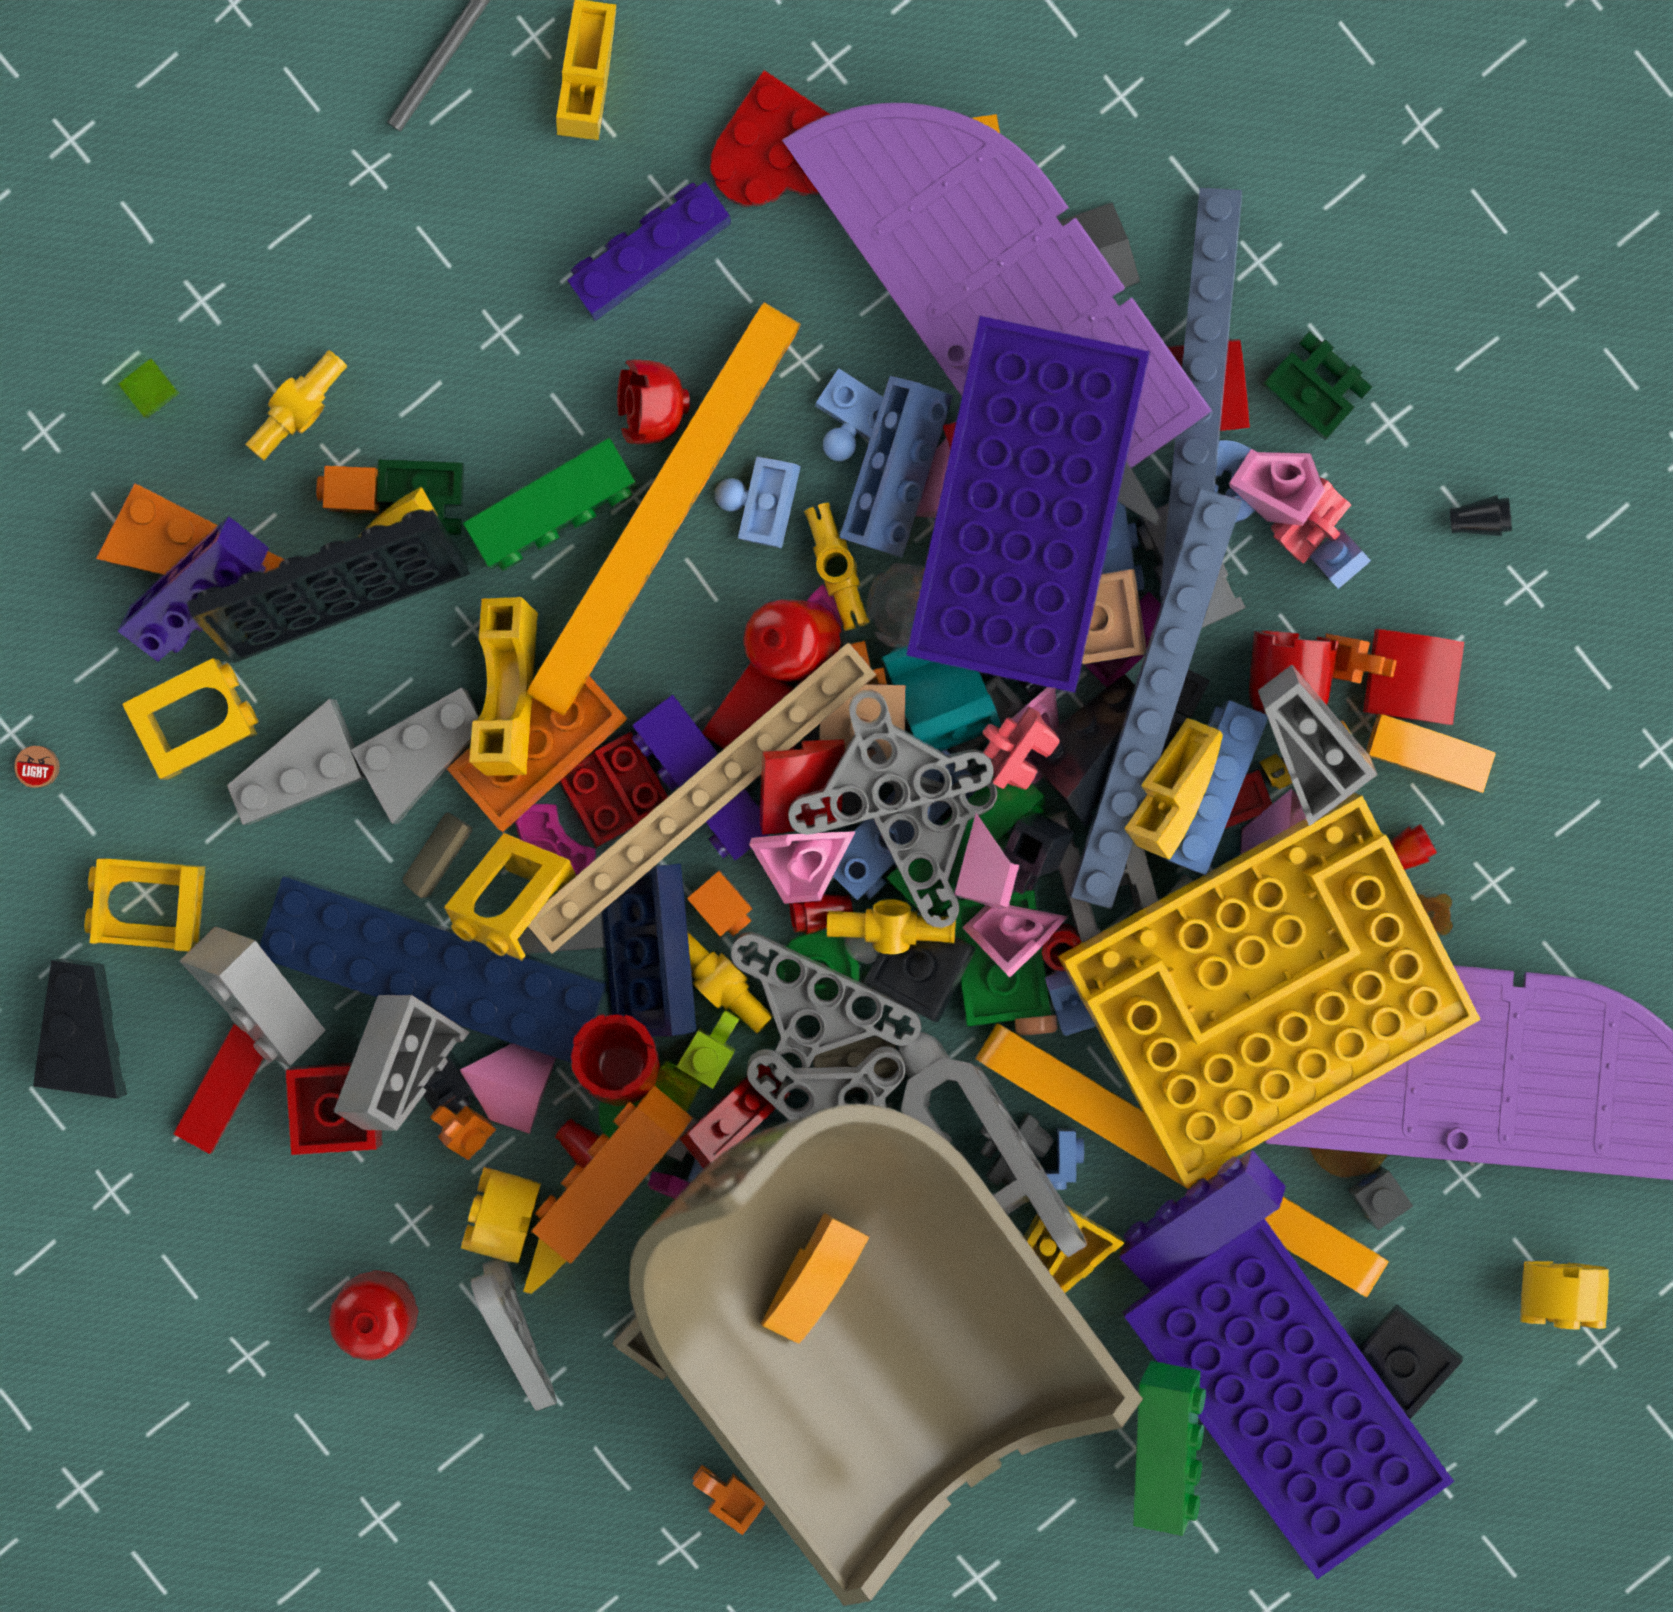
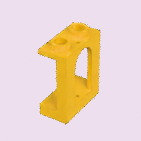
[122,658,258,780]
[444,833,576,960]
[84,858,205,952]

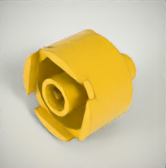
[461,1167,541,1263]
[1520,1261,1609,1329]

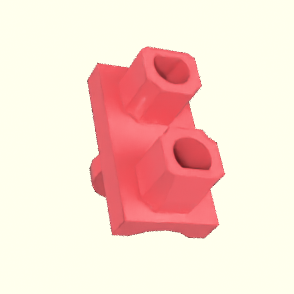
[1271,478,1351,564]
[983,706,1060,790]

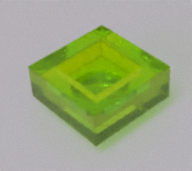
[118,358,180,419]
[655,1061,702,1112]

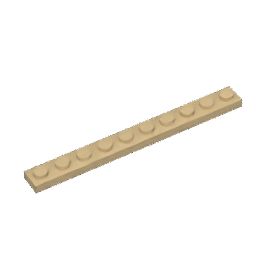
[528,642,876,954]

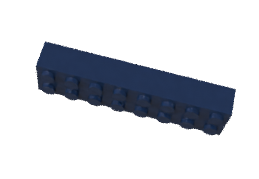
[259,875,608,1063]

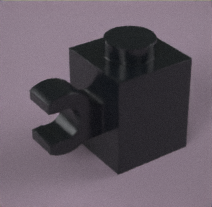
[1004,813,1074,894]
[423,1051,473,1114]

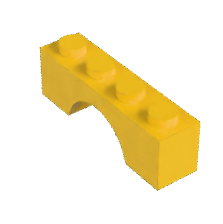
[469,597,538,776]

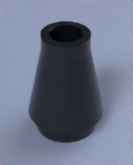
[1449,495,1512,537]

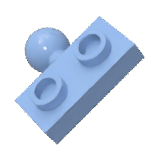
[815,368,883,461]
[714,456,801,549]

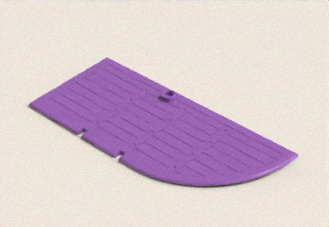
[782,103,1212,468]
[1264,965,1673,1180]

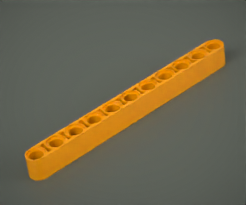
[527,302,801,715]
[975,1023,1389,1297]

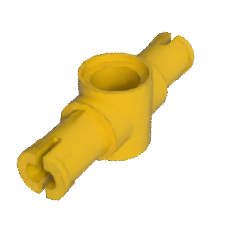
[245,350,347,461]
[804,503,870,631]
[827,899,956,954]
[687,931,774,1034]

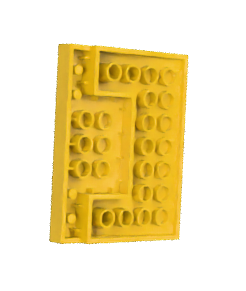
[1058,793,1481,1186]

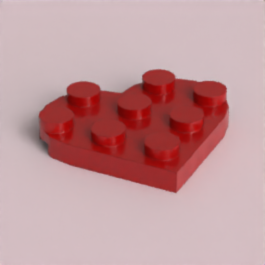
[710,70,830,207]

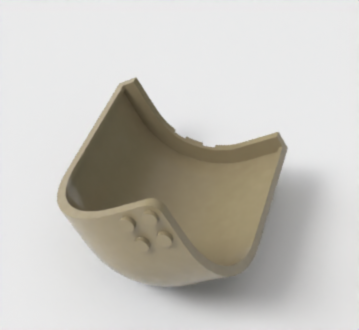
[629,1104,1143,1606]

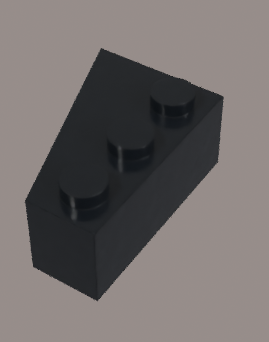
[1027,674,1135,828]
[33,958,127,1099]

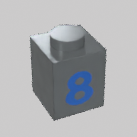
[1347,1166,1413,1230]

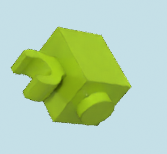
[677,1010,740,1089]

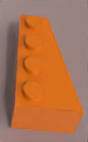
[96,483,285,575]
[532,1085,693,1264]

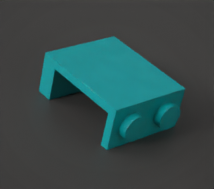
[882,644,1001,751]

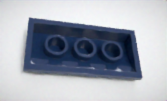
[603,864,697,1037]

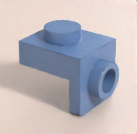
[1310,528,1370,589]
[1045,971,1096,1036]
[1044,1128,1084,1190]

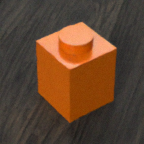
[316,466,379,514]
[687,870,753,937]

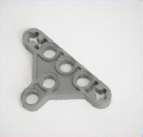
[789,689,993,835]
[845,740,997,928]
[731,932,921,1083]
[747,1046,906,1121]
[471,1259,557,1411]

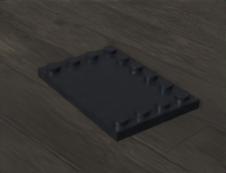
[187,509,470,663]

